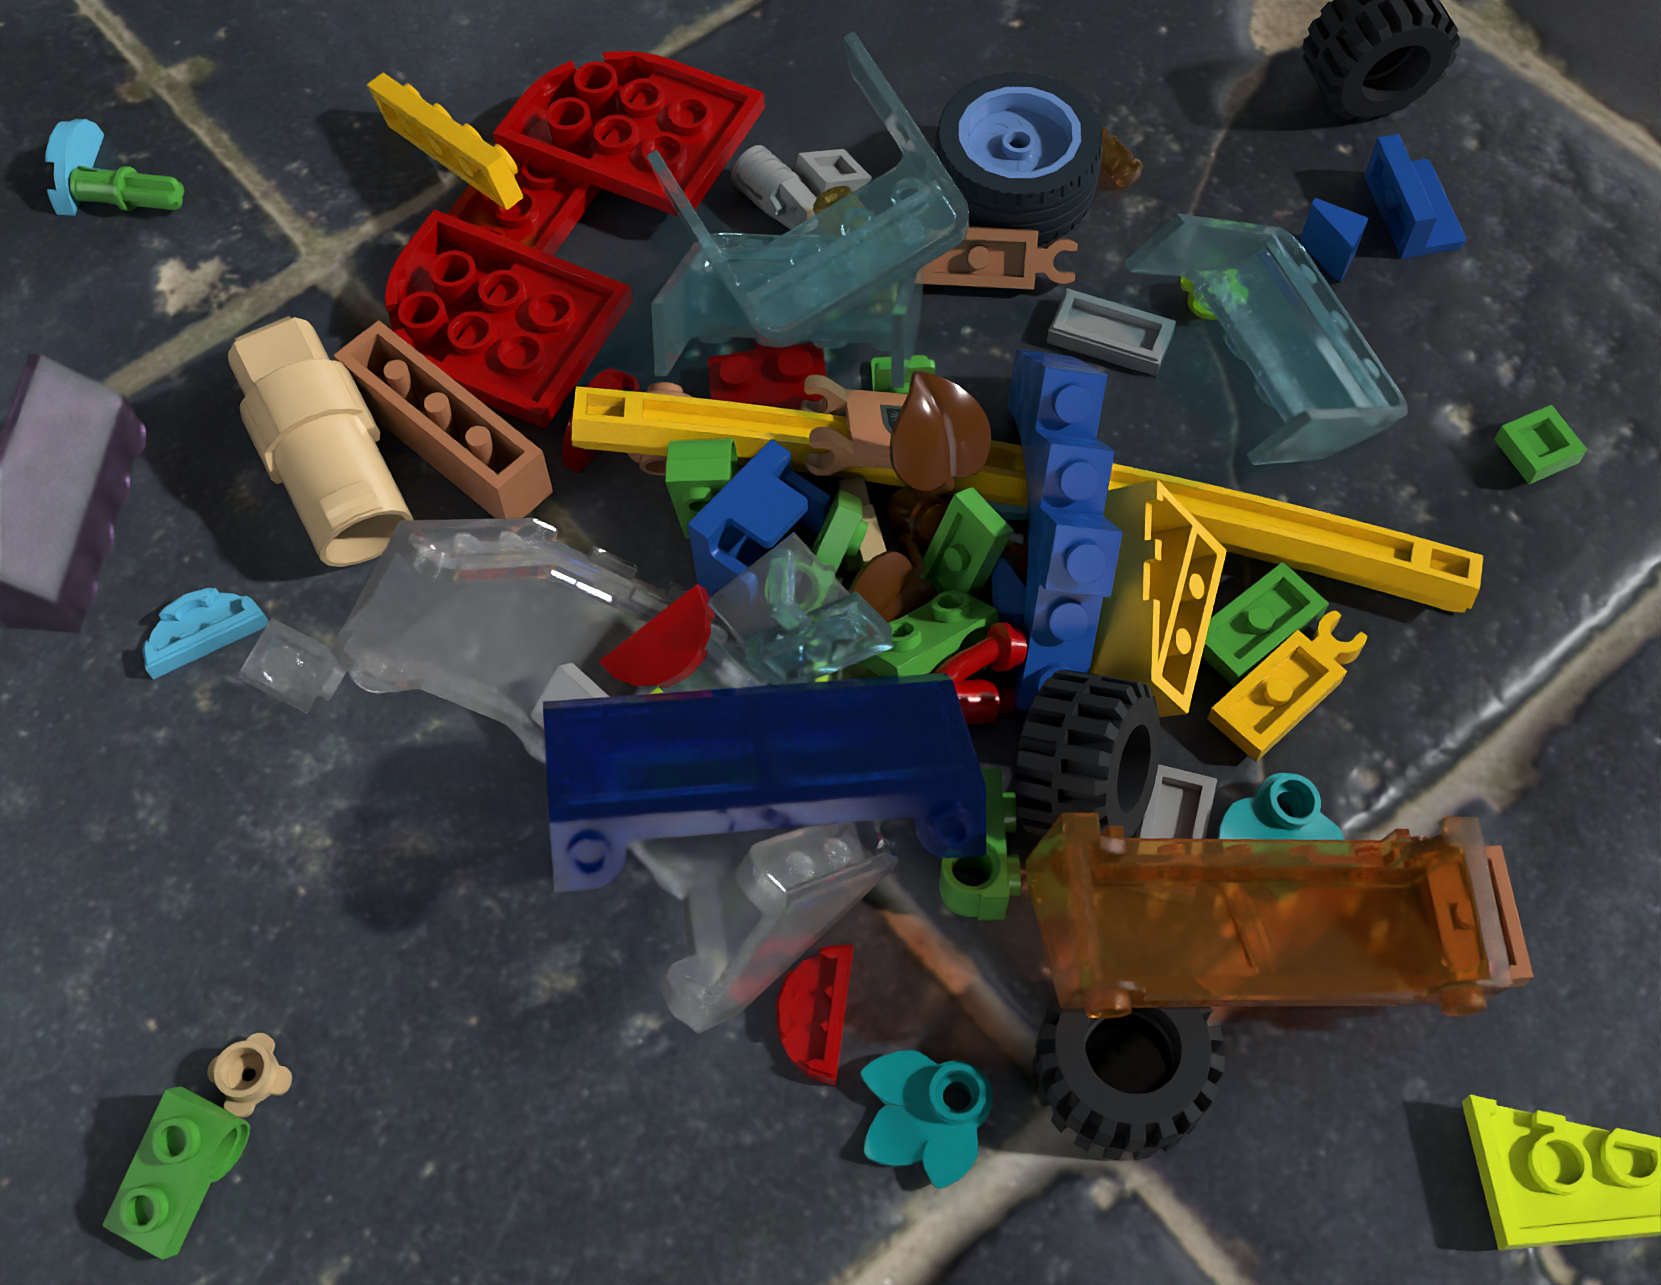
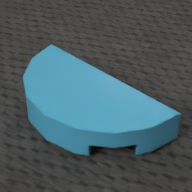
[45,119,104,216]
[142,588,271,680]

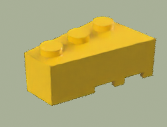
[1089,479,1227,717]

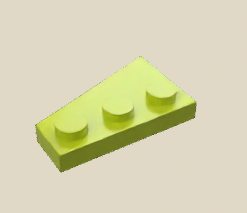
[1462,1095,1661,1251]

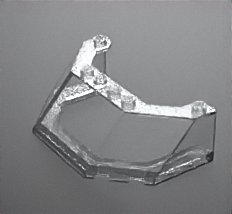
[330,518,900,1034]

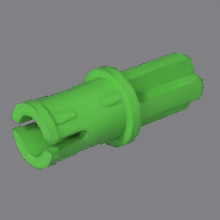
[70,165,185,211]

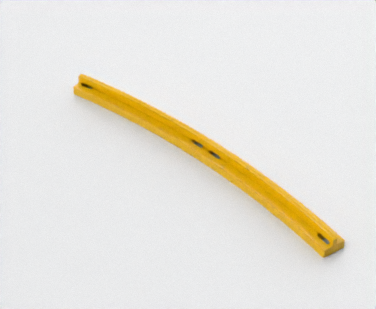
[571,386,1483,613]

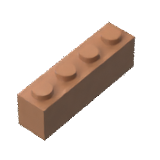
[333,320,553,530]

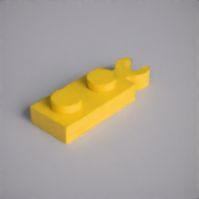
[1207,610,1367,762]

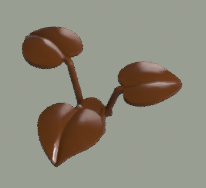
[838,371,1028,657]

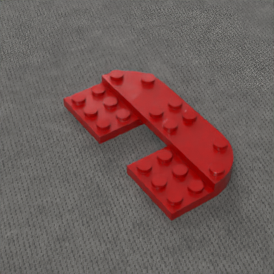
[385,51,765,429]

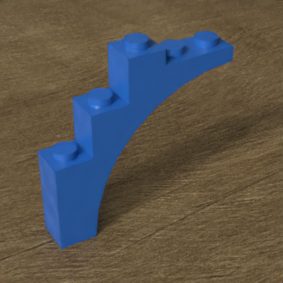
[1007,349,1123,711]

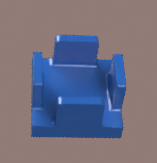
[688,439,831,612]

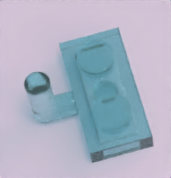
[745,548,893,693]

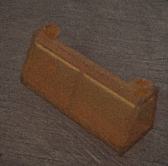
[1025,813,1514,1019]

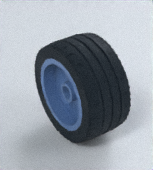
[933,72,1103,246]

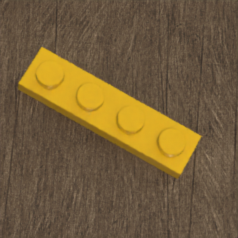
[366,73,524,210]

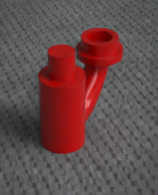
[909,622,1027,727]

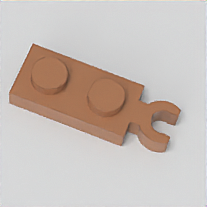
[921,225,1078,289]

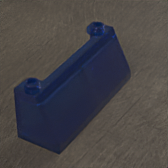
[543,673,987,893]

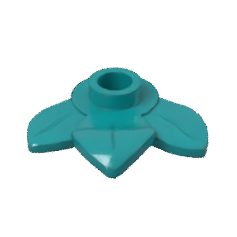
[1217,773,1347,904]
[861,1050,993,1190]

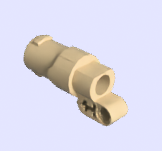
[228,316,413,567]

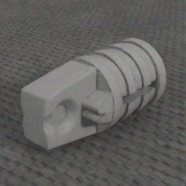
[731,145,823,237]

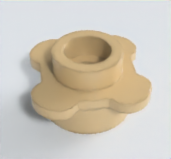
[207,1033,292,1118]

